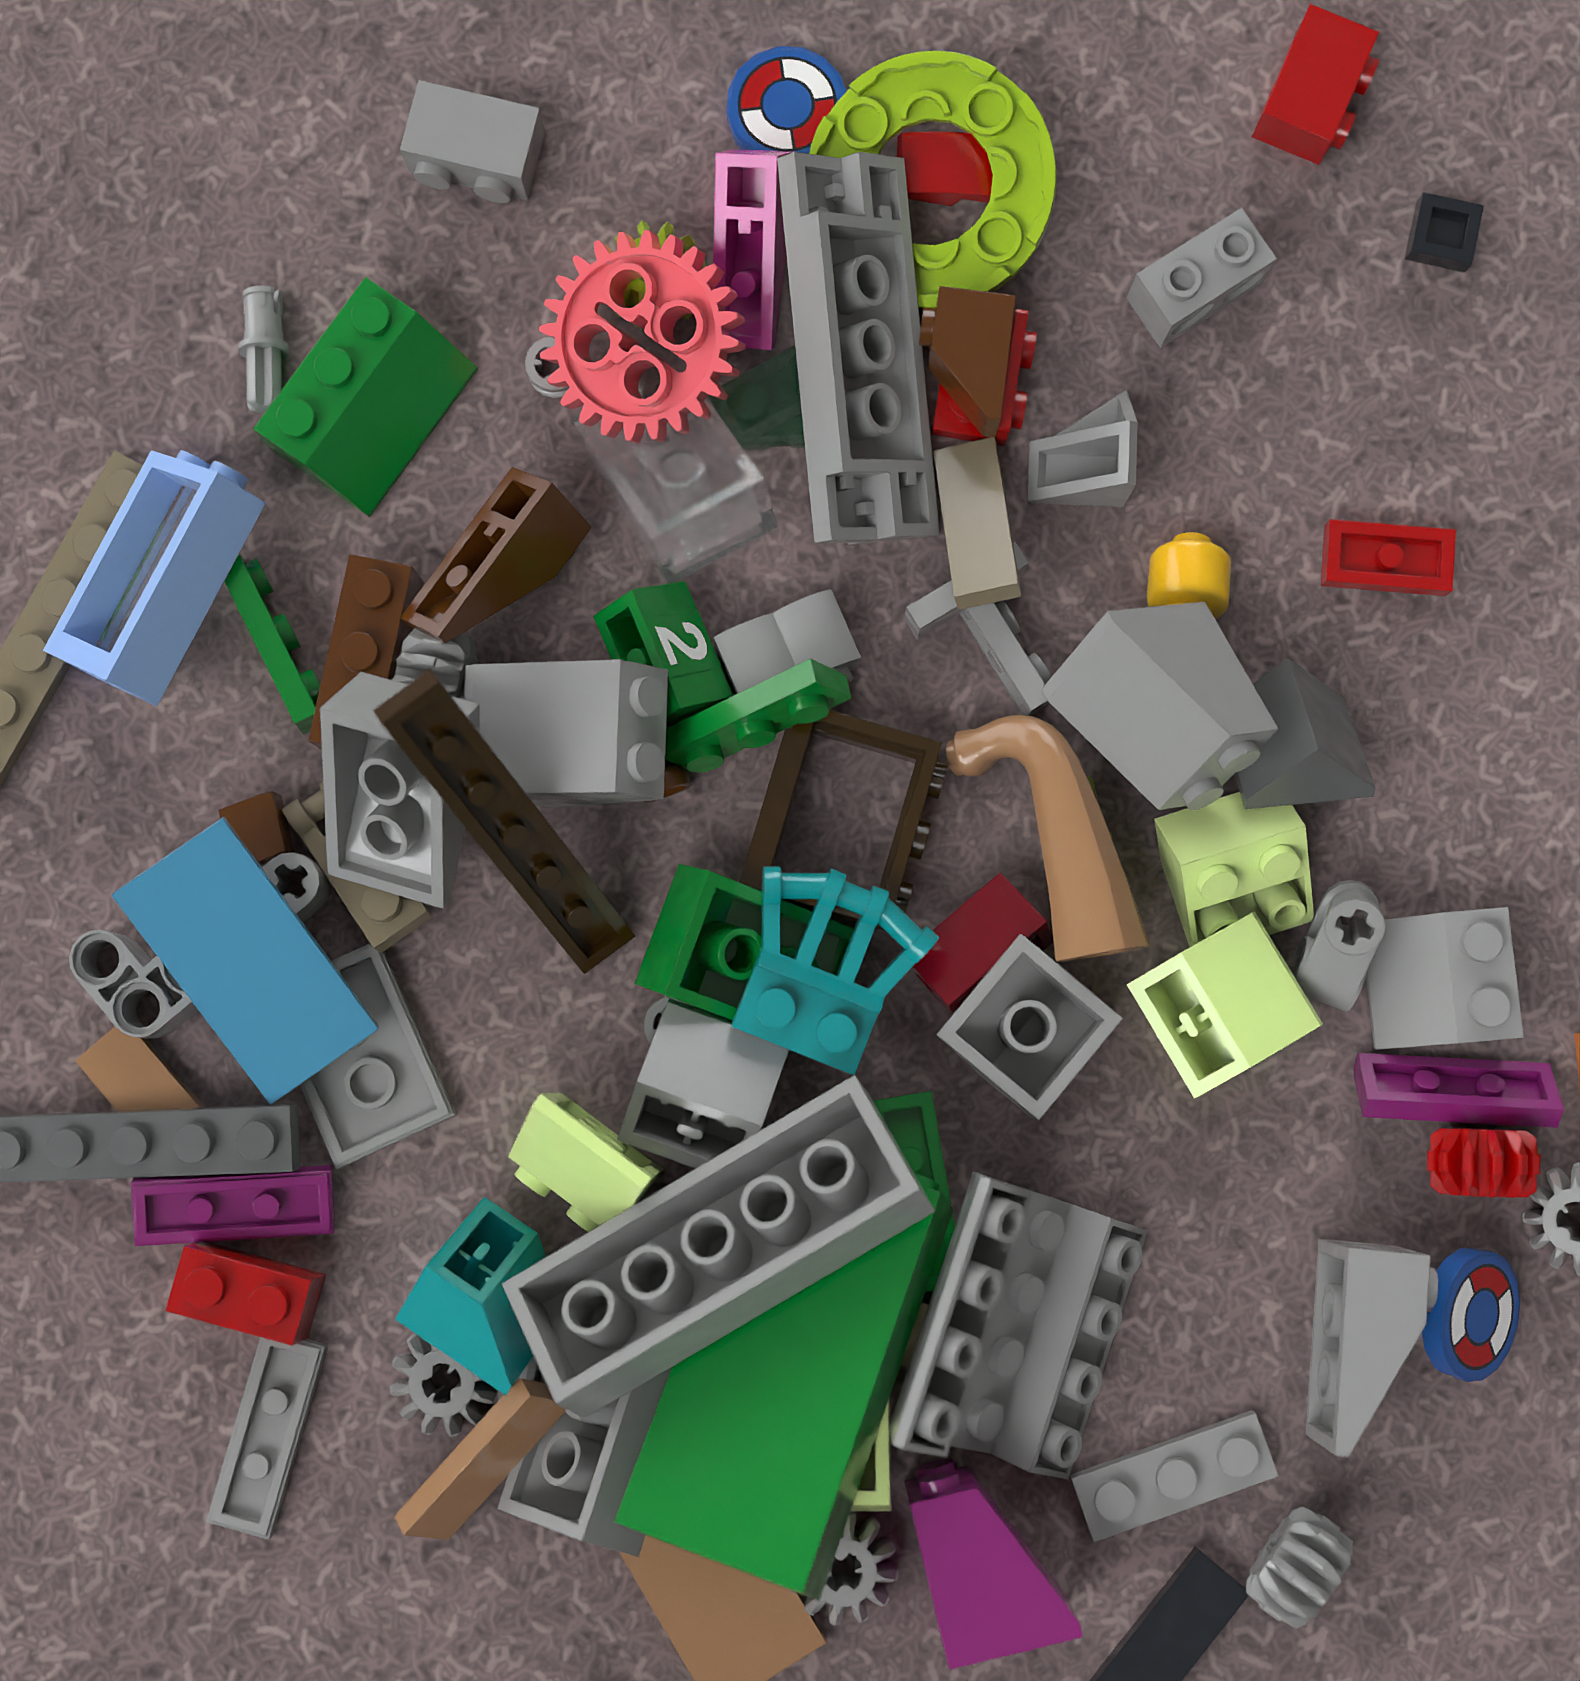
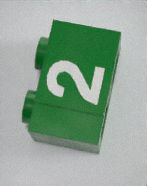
[593,581,733,727]

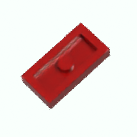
[1321,519,1456,597]

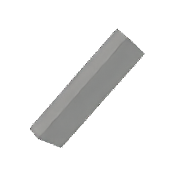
[206,1337,328,1540]

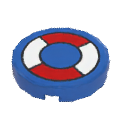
[727,46,847,154]
[1422,1248,1520,1382]

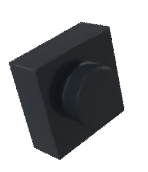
[1404,192,1484,273]

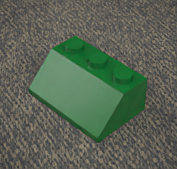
[253,277,478,518]

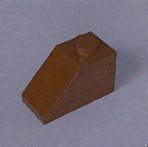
[919,286,1016,438]

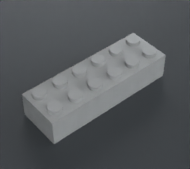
[502,1075,935,1419]

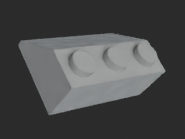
[497,1367,672,1557]

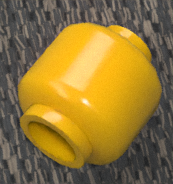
[1147,532,1231,619]

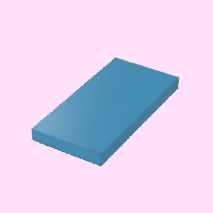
[111,816,379,1105]

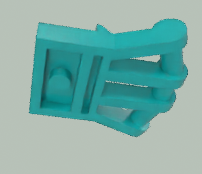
[730,866,939,1075]

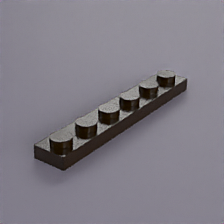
[373,669,636,974]

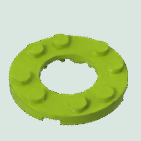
[809,51,1056,311]

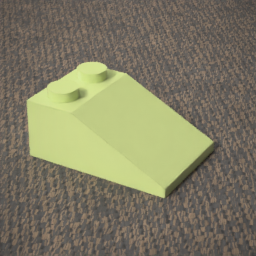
[508,1093,664,1232]

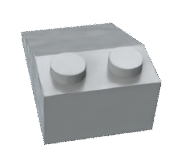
[320,672,480,909]
[1305,1239,1438,1457]

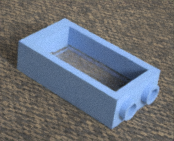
[43,450,266,707]

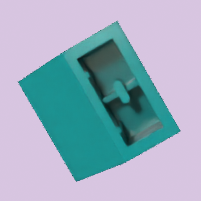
[395,1197,546,1395]

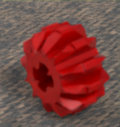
[1426,1128,1541,1198]

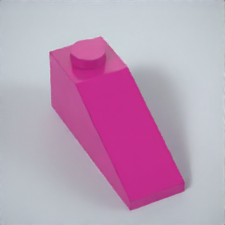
[713,149,792,350]

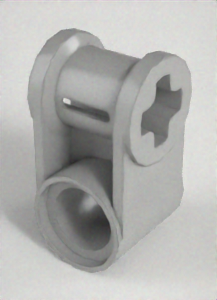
[1293,880,1385,1012]

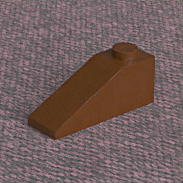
[400,467,592,644]

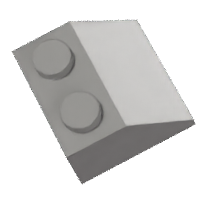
[1366,907,1524,1050]
[936,934,1123,1120]

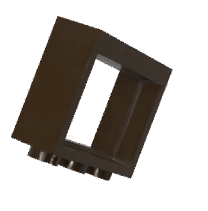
[739,710,949,931]

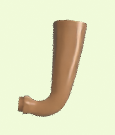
[946,715,1151,963]

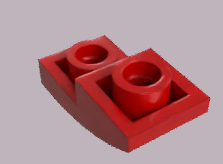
[897,131,993,206]

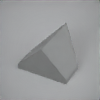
[1027,390,1138,507]

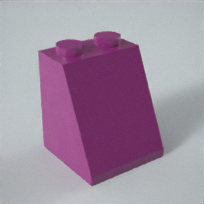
[904,1459,1083,1670]

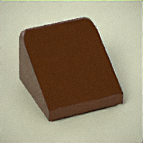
[218,791,295,865]

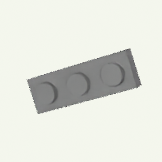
[1069,1410,1278,1542]

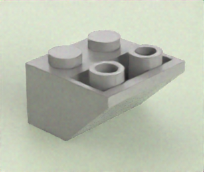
[617,998,789,1169]

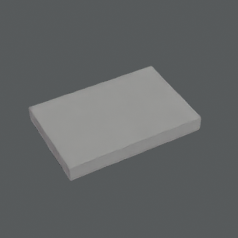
[300,944,457,1169]

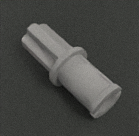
[238,285,289,413]

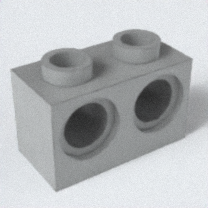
[1126,207,1277,348]

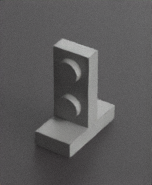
[904,542,1051,716]

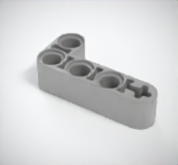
[69,853,331,1039]

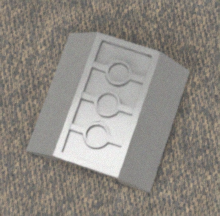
[889,1172,1148,1479]

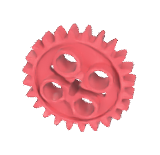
[539,230,746,443]

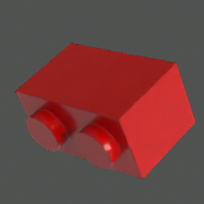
[1251,4,1380,165]
[165,1242,326,1346]

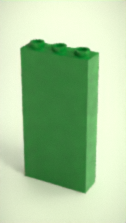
[614,1173,953,1601]

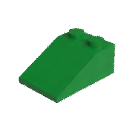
[634,864,857,1020]

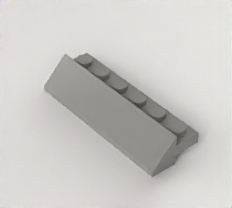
[777,152,940,545]

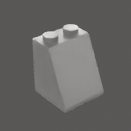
[1041,602,1278,810]
[464,660,668,808]

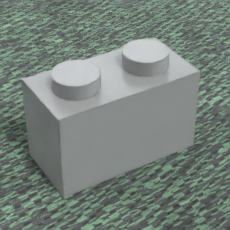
[400,80,546,203]

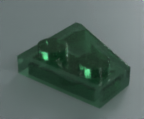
[708,346,805,451]

